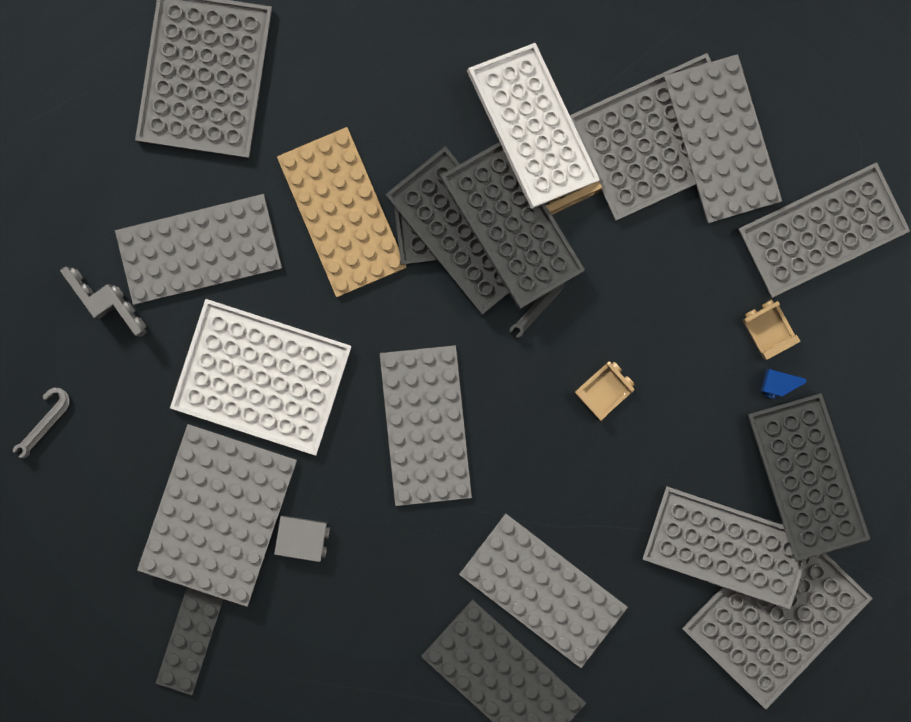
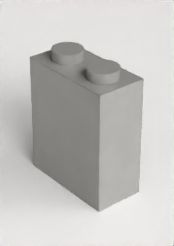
[275,515,330,562]

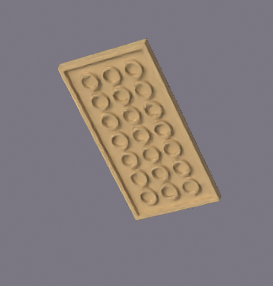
[277,127,407,297]

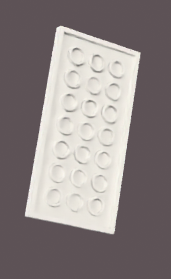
[467,43,600,209]

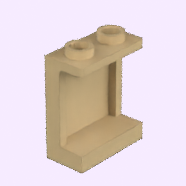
[742,300,801,360]
[574,361,635,421]

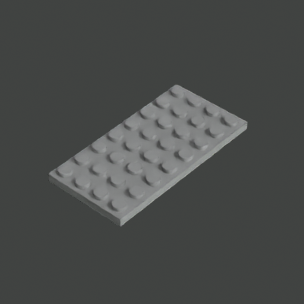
[664,54,782,223]
[738,162,910,298]
[115,194,282,305]
[380,345,472,506]
[642,486,807,609]
[459,513,628,668]

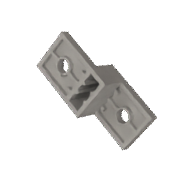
[60,266,147,337]

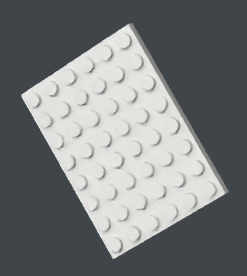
[170,299,352,455]

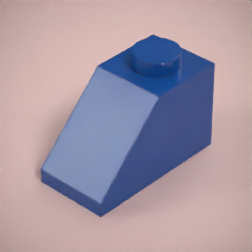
[761,369,807,399]

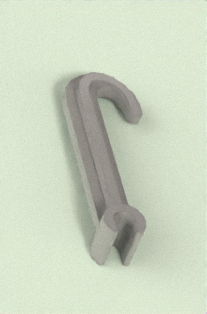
[13,388,70,459]

